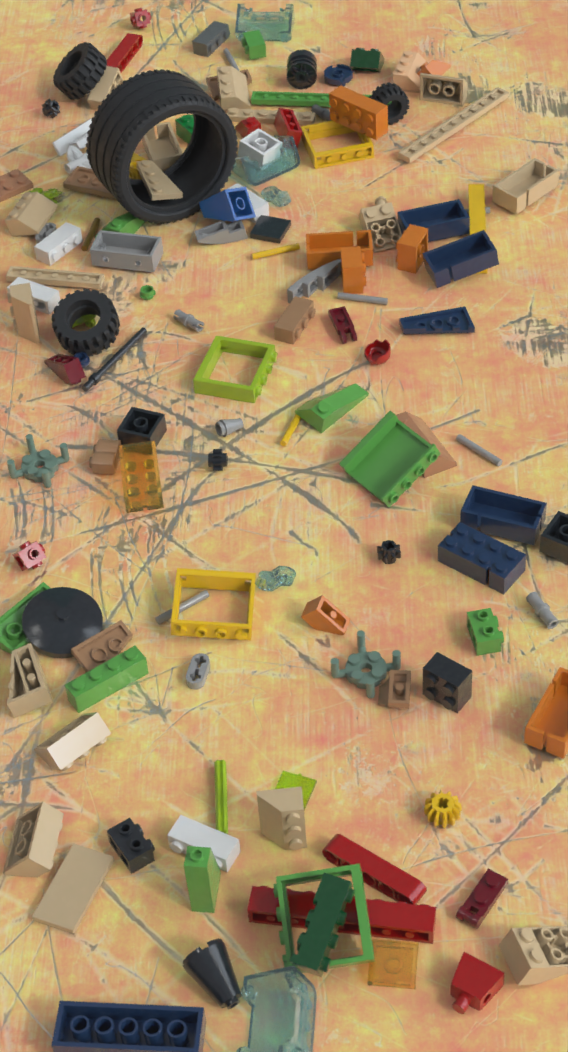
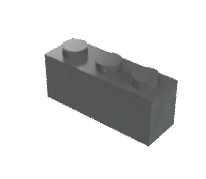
[192,21,230,57]

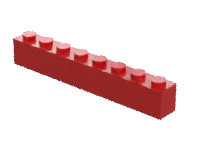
[247,886,436,944]

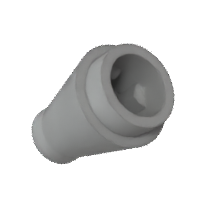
[215,418,243,437]

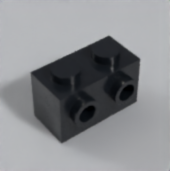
[107,818,155,874]

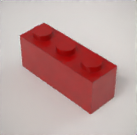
[274,108,303,149]

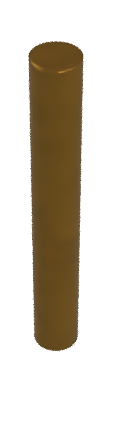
[81,217,100,251]

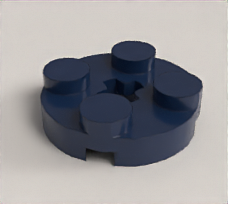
[324,64,353,87]

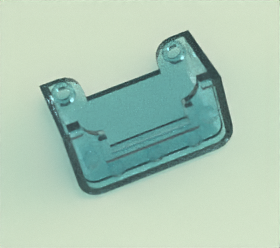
[235,4,295,42]
[232,135,300,186]
[236,965,317,1052]

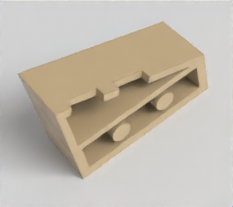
[87,66,123,110]
[7,643,53,718]

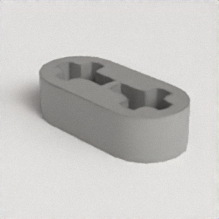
[35,223,56,244]
[186,653,210,690]

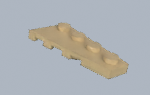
[136,160,183,201]

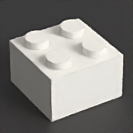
[237,128,283,170]

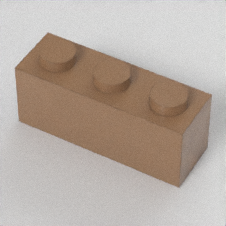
[274,296,316,344]

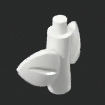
[64,145,91,174]

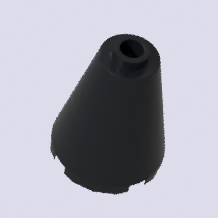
[182,939,242,1009]

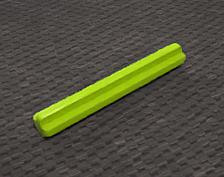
[214,759,228,834]

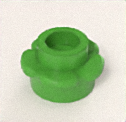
[139,285,156,300]

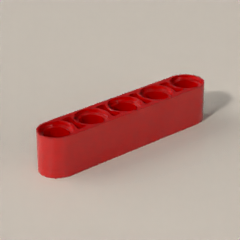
[106,33,143,73]
[322,834,427,905]

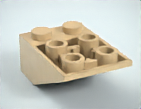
[359,202,402,253]
[499,926,568,985]

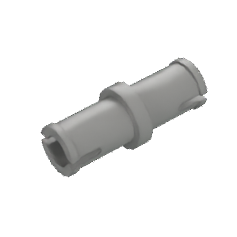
[173,309,204,332]
[526,592,559,629]

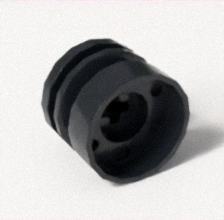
[287,50,317,89]

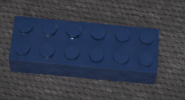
[51,1001,206,1052]

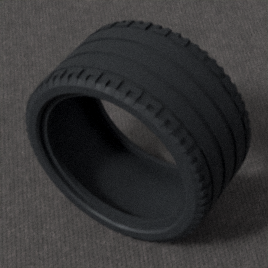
[86,69,238,224]

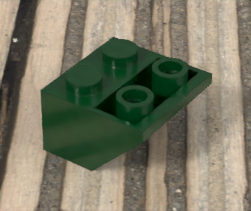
[350,48,385,72]

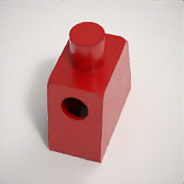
[450,952,505,1014]

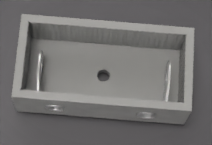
[90,230,163,272]

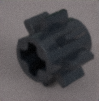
[42,99,60,119]
[208,449,228,471]
[377,540,401,564]

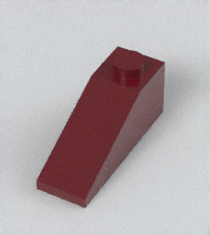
[44,354,86,385]

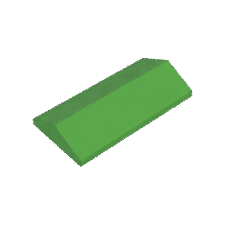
[0,582,51,654]

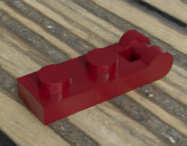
[456,868,508,929]

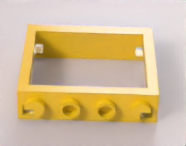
[301,121,374,169]
[171,568,256,640]

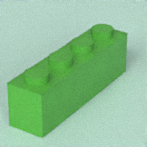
[65,646,149,713]

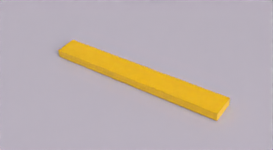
[468,184,488,274]

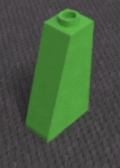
[184,846,221,913]

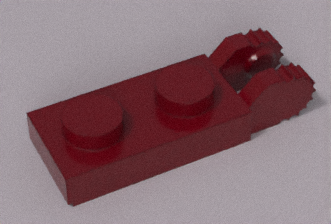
[328,306,357,344]

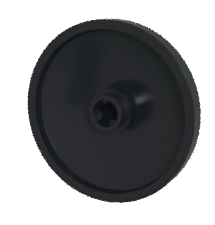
[22,587,103,658]

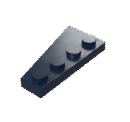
[399,306,475,334]

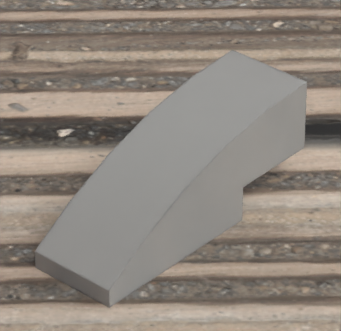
[194,220,248,244]

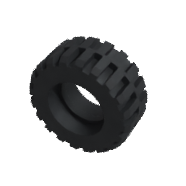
[53,42,107,100]
[51,289,120,356]

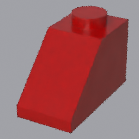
[235,117,261,138]

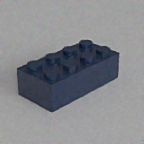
[398,199,470,242]
[422,230,499,288]
[460,485,547,546]
[438,522,526,595]

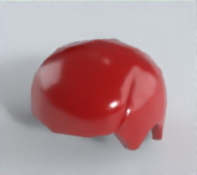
[364,339,391,365]

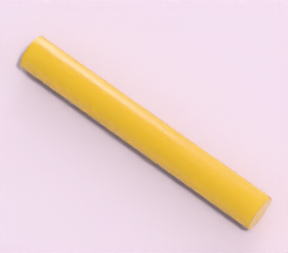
[251,243,300,260]
[280,414,301,446]

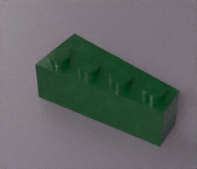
[290,873,355,977]

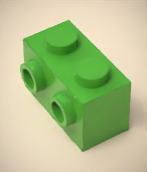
[241,30,266,60]
[467,608,504,656]

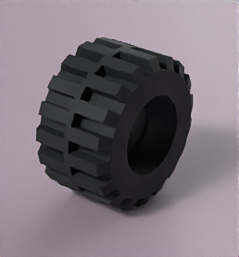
[369,82,410,125]

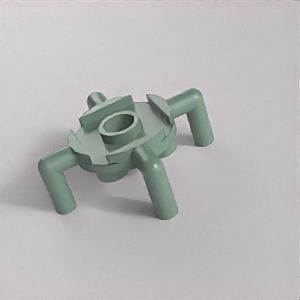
[7,434,70,488]
[331,630,401,699]

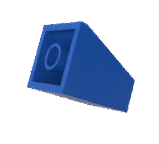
[199,187,256,222]

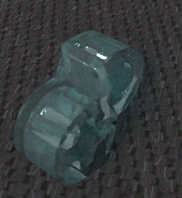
[261,186,291,207]
[255,566,296,591]

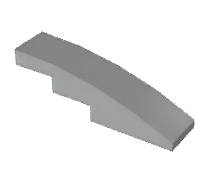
[287,259,341,303]

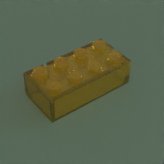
[118,441,164,513]

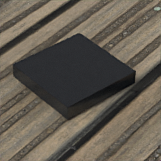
[250,215,291,244]

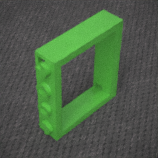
[273,864,375,975]

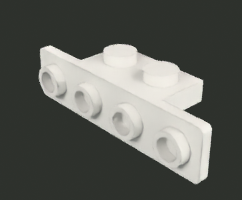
[52,117,93,156]

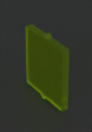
[275,771,317,811]

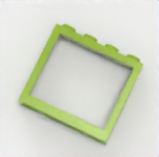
[193,335,278,404]

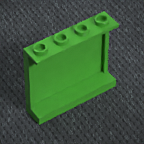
[339,411,441,508]

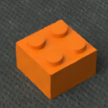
[396,224,428,274]
[340,246,366,294]

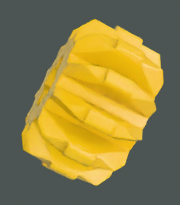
[424,790,462,829]

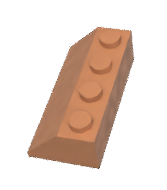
[396,411,457,478]

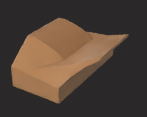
[378,670,411,709]

